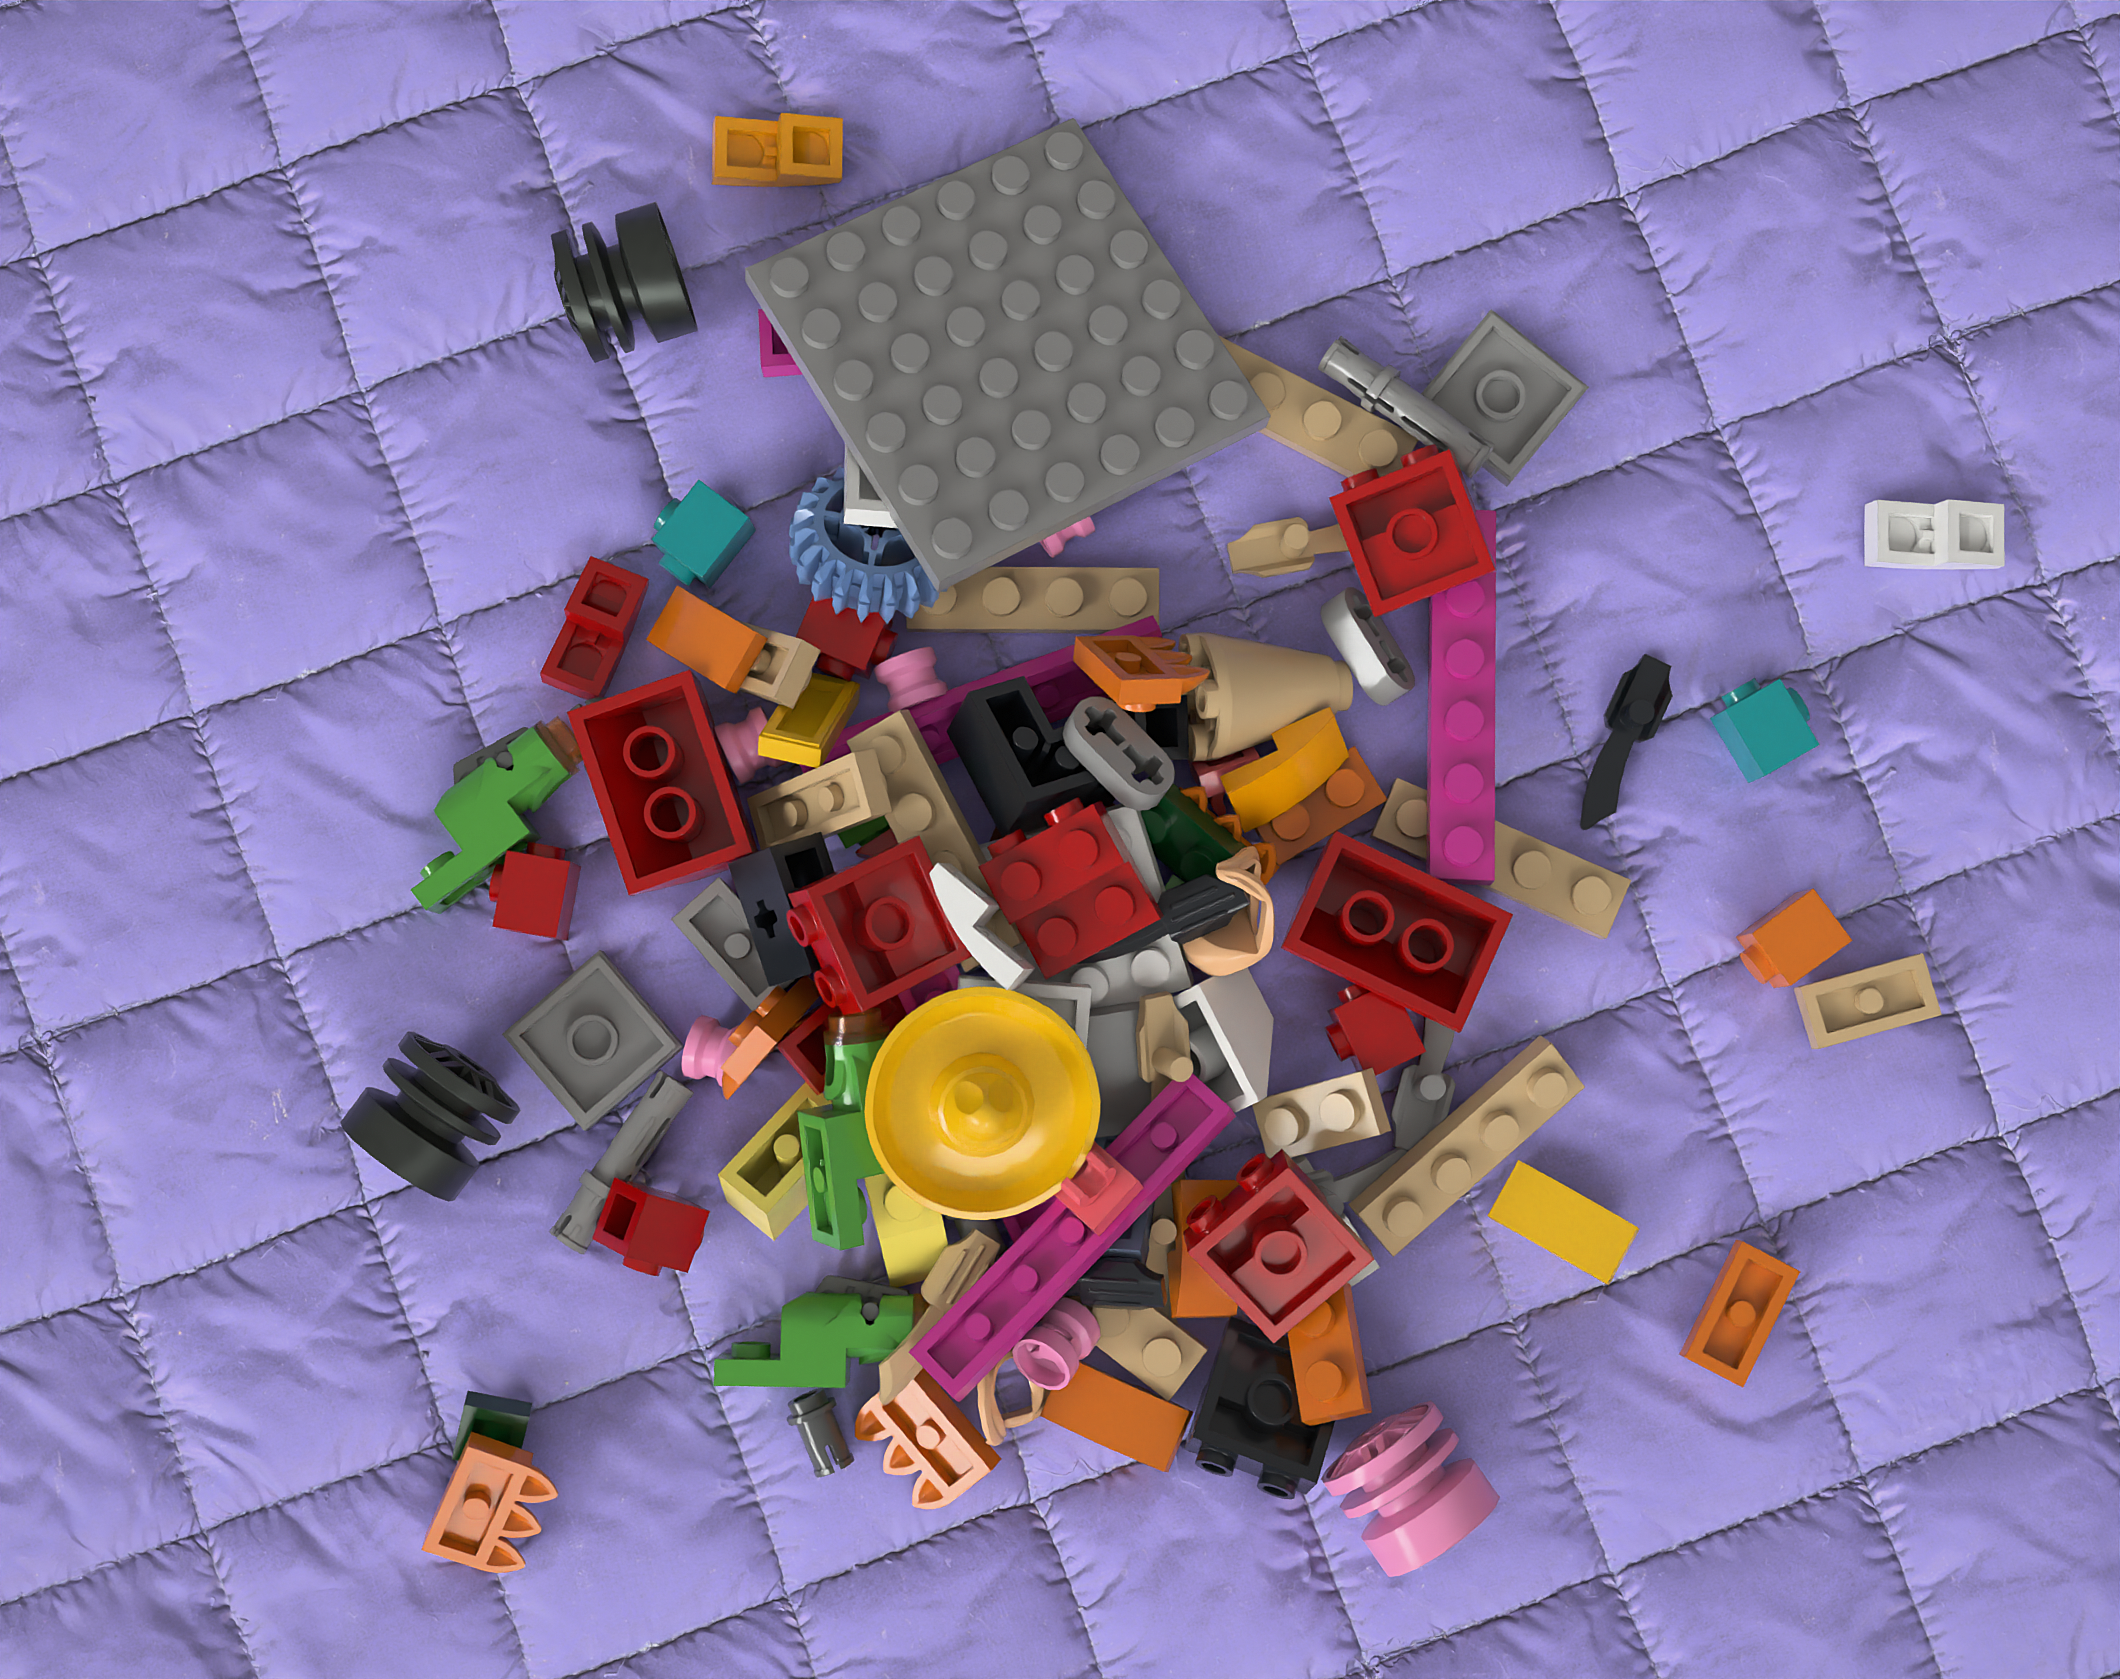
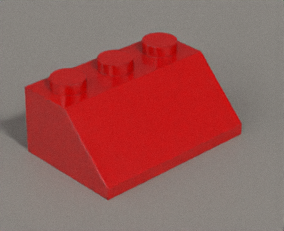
[567,669,758,896]
[1281,831,1513,1033]

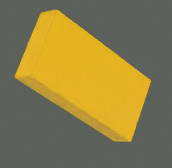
[758,673,860,768]

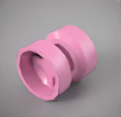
[1012,1297,1101,1390]

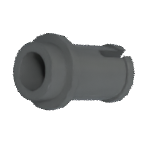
[787,1388,855,1478]

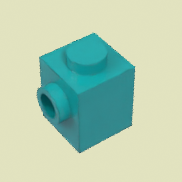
[652,479,756,589]
[1710,678,1820,783]

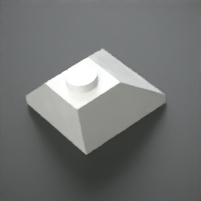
[1173,967,1274,1113]

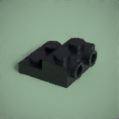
[1184,1316,1336,1499]

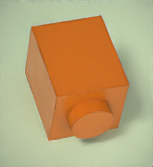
[1736,888,1853,988]

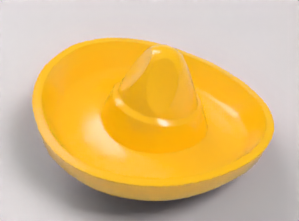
[864,986,1101,1220]

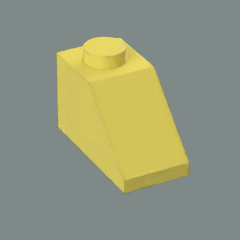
[718,1082,832,1241]
[864,1173,948,1287]

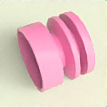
[1321,1400,1500,1577]

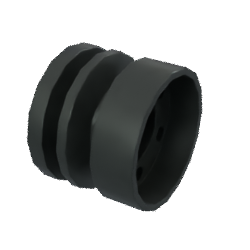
[551,202,698,363]
[341,1031,521,1202]

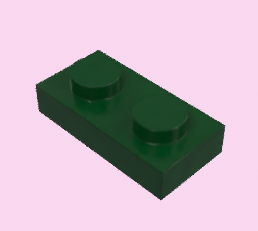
[1140,776,1247,882]

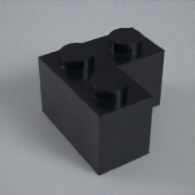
[946,676,1133,838]

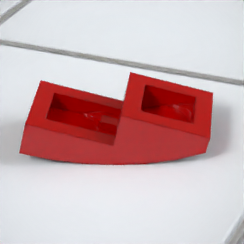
[540,556,649,700]

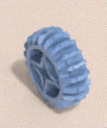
[789,466,948,624]

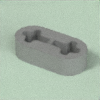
[1320,587,1415,706]
[1063,697,1175,810]

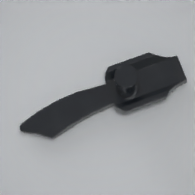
[1580,654,1673,830]
[1077,873,1250,964]
[1063,1256,1167,1310]

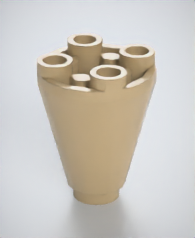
[1178,632,1353,762]

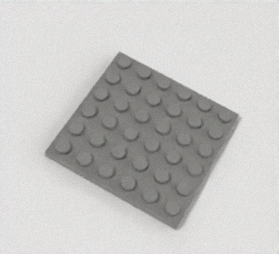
[745,118,1271,592]

